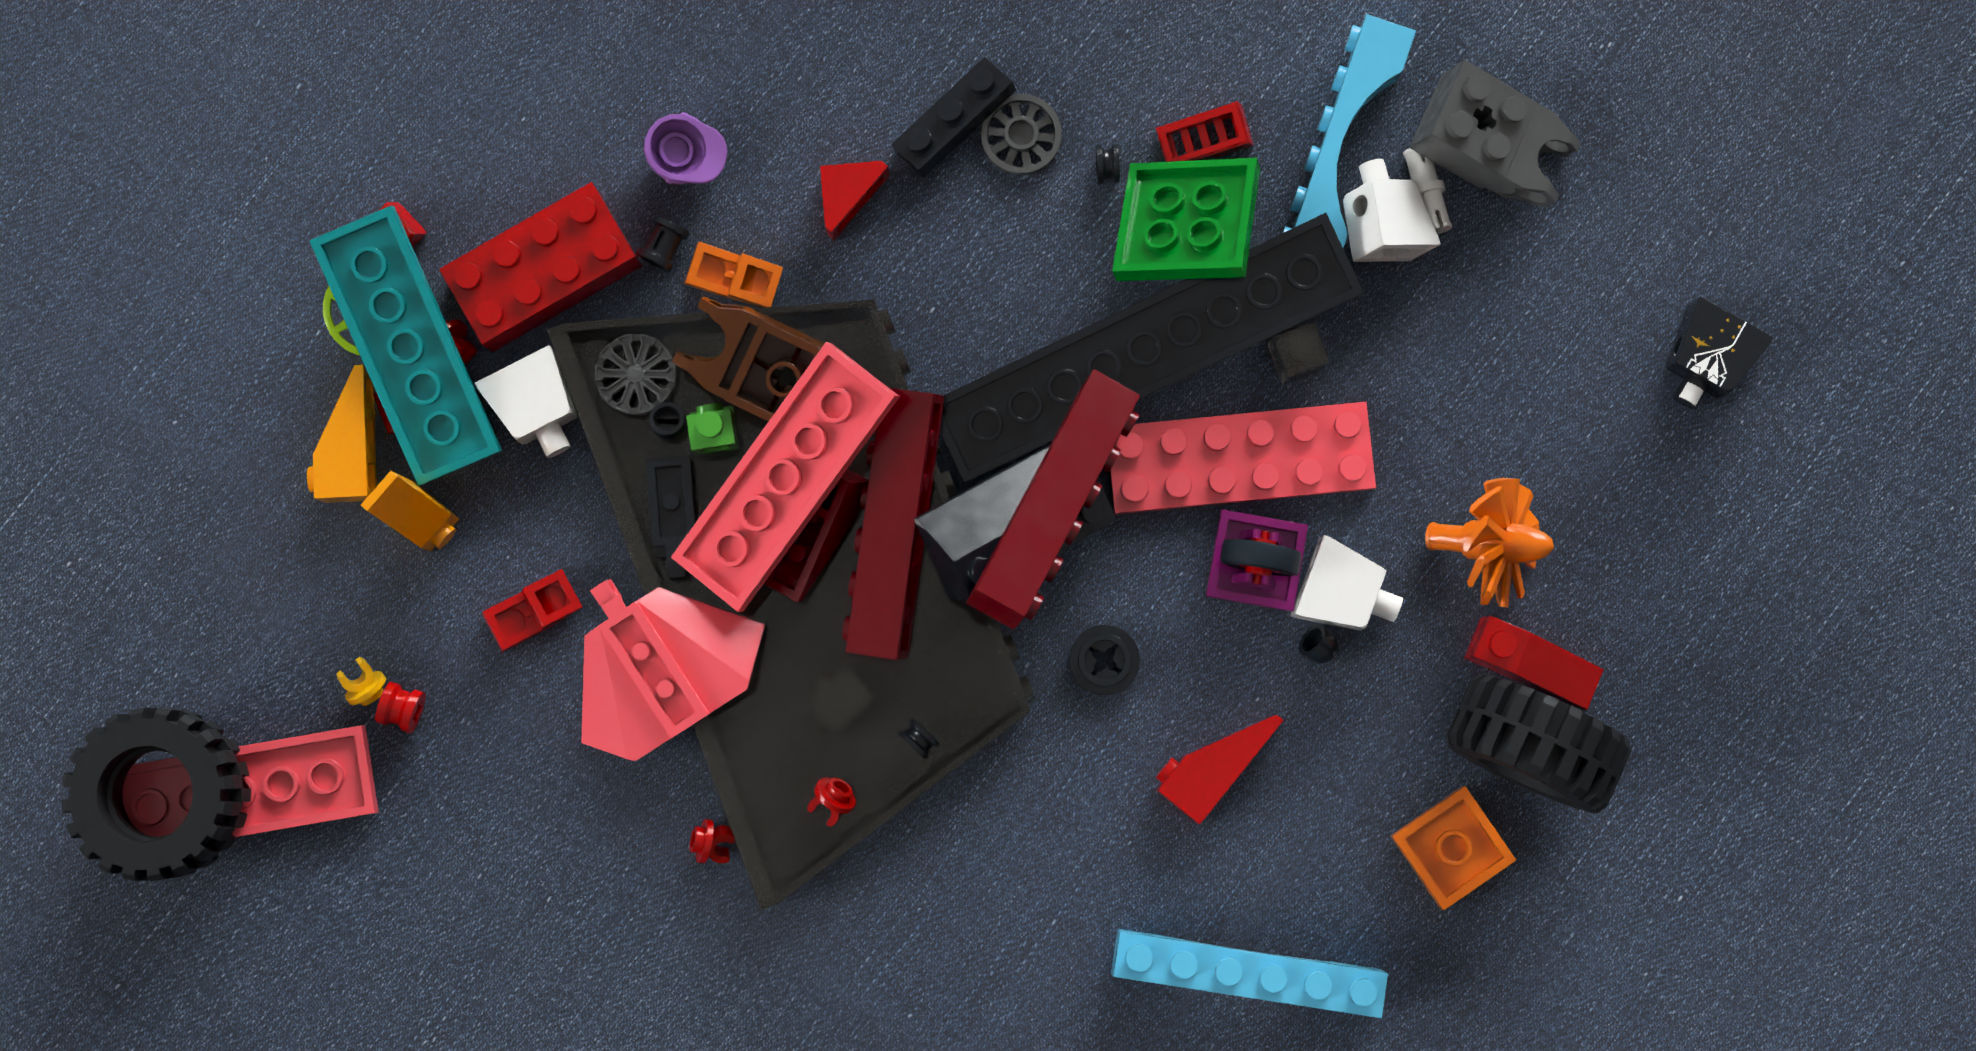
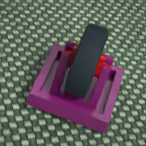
[1205,509,1308,612]

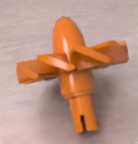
[1425,478,1554,608]

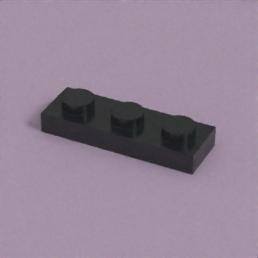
[891,57,1016,178]

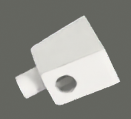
[1343,159,1441,262]
[475,345,577,458]
[1290,535,1403,630]

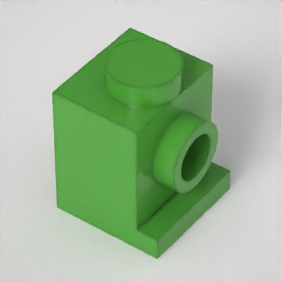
[686,403,740,456]

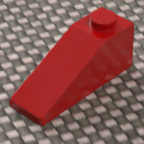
[1464,615,1604,710]
[1155,715,1283,824]

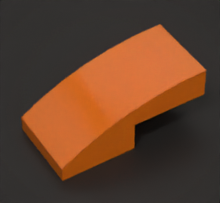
[684,241,783,309]

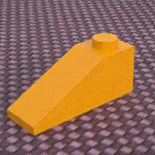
[307,365,377,503]
[361,471,459,552]

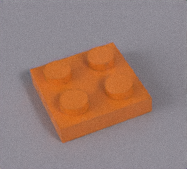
[1390,786,1516,910]

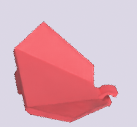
[581,579,766,761]

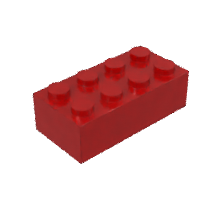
[439,182,642,352]

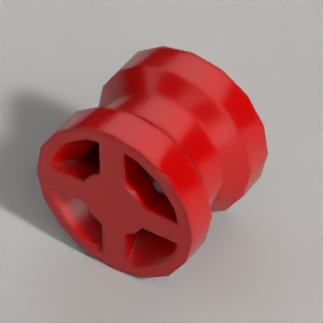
[375,681,426,734]

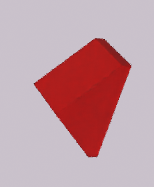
[820,161,890,240]

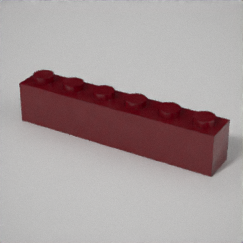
[966,369,1140,630]
[842,388,945,660]

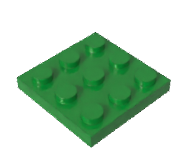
[1112,158,1260,281]

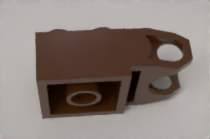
[672,297,846,421]

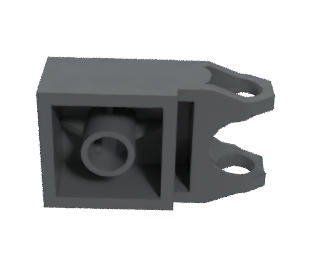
[1409,60,1581,208]

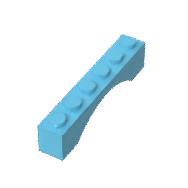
[1282,14,1416,248]
[1111,928,1388,1018]

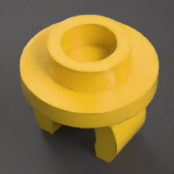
[336,656,386,706]

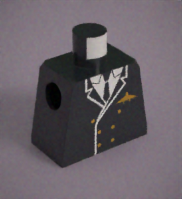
[1666,296,1773,410]

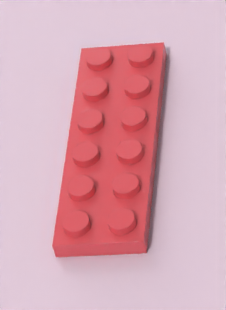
[671,342,900,612]
[1110,401,1376,515]
[122,725,379,837]

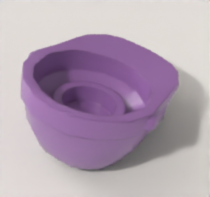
[643,112,727,184]

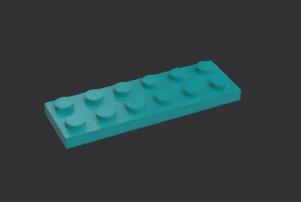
[309,206,502,486]

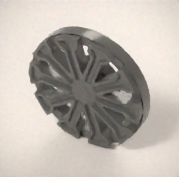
[981,94,1062,176]
[595,333,677,416]

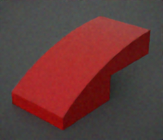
[482,569,582,653]

